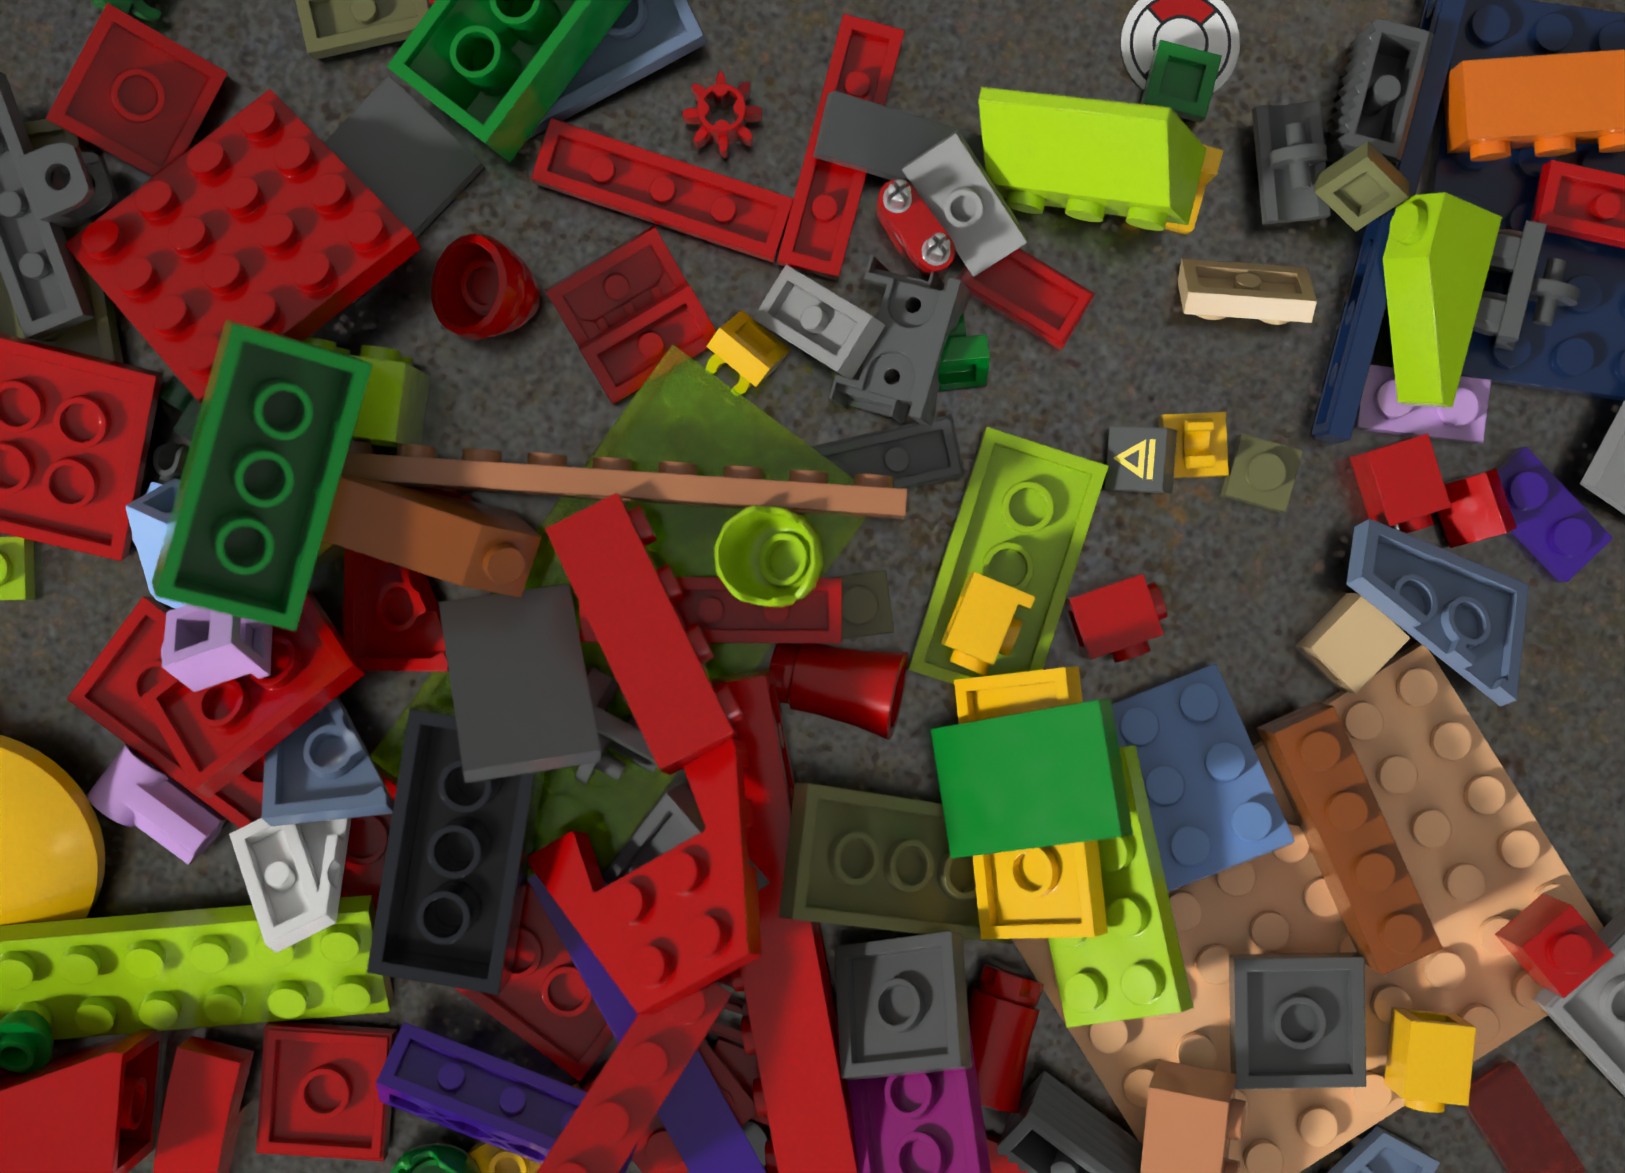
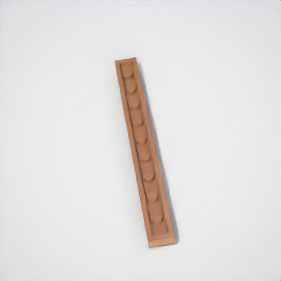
[341,440,907,519]

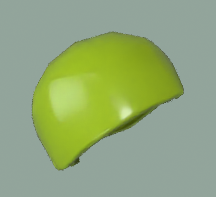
[714,505,824,607]

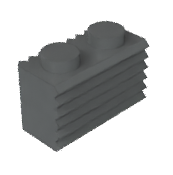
[1325,18,1434,166]
[997,1071,1143,1173]

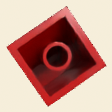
[0,1029,164,1173]

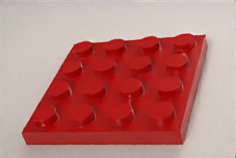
[65,89,421,405]

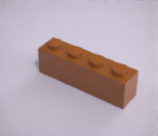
[1256,702,1443,976]

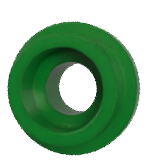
[0,1010,54,1073]

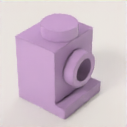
[161,605,273,692]

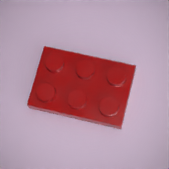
[141,587,365,799]

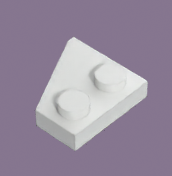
[229,818,352,953]

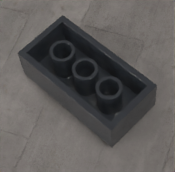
[367,703,545,995]

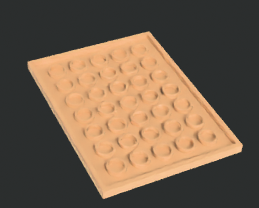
[1012,642,1604,1173]

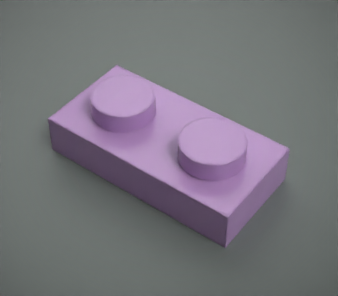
[1353,365,1491,444]

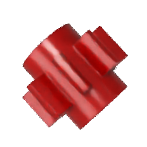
[682,71,763,158]

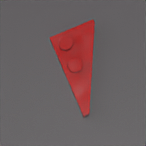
[343,449,449,672]

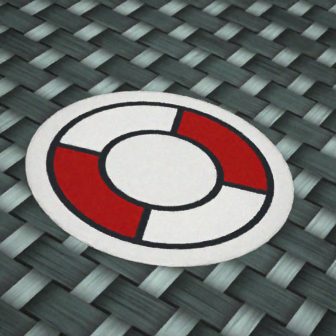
[1121,0,1240,94]

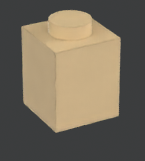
[1295,593,1410,694]

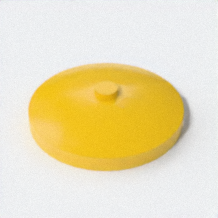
[0,735,105,926]

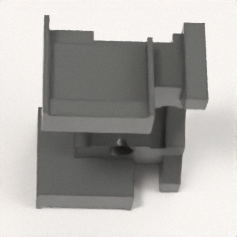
[829,255,971,427]

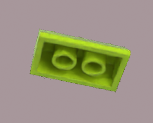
[978,87,1206,231]

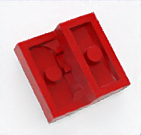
[545,225,717,405]

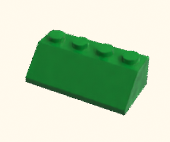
[386,0,631,162]

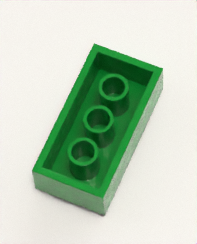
[151,319,373,631]

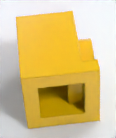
[941,572,1035,676]

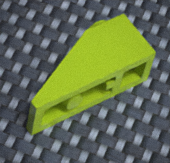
[1383,192,1502,408]

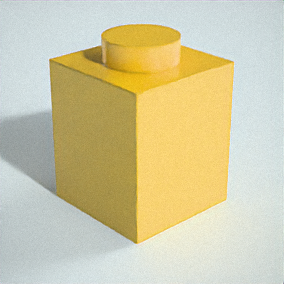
[1384,1007,1476,1113]

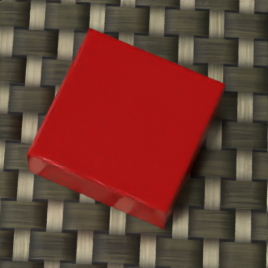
[1437,468,1517,548]

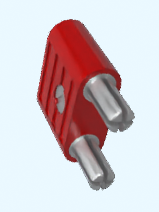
[875,179,955,281]

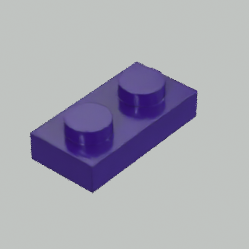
[1496,446,1613,582]

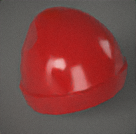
[431,233,540,340]

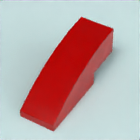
[153,1036,254,1173]

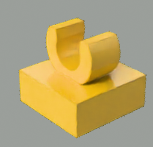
[706,309,791,396]
[1158,412,1229,479]

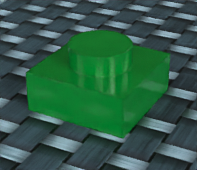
[1141,40,1222,123]

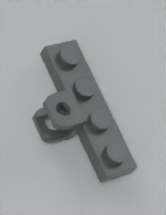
[0,72,118,340]

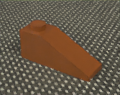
[322,473,542,597]

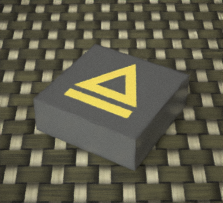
[1105,426,1177,494]

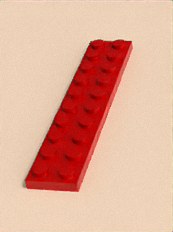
[67,596,614,1081]

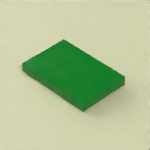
[930,698,1133,859]

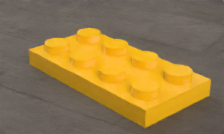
[954,666,1108,939]

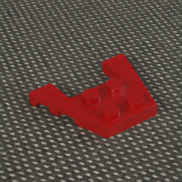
[527,738,762,1015]

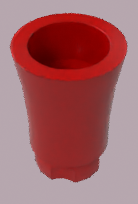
[769,643,908,740]
[967,964,1044,1113]

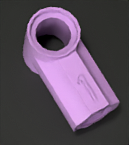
[87,744,227,865]

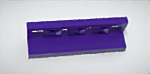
[376,1022,638,1173]

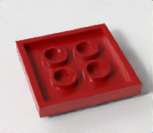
[0,333,163,561]

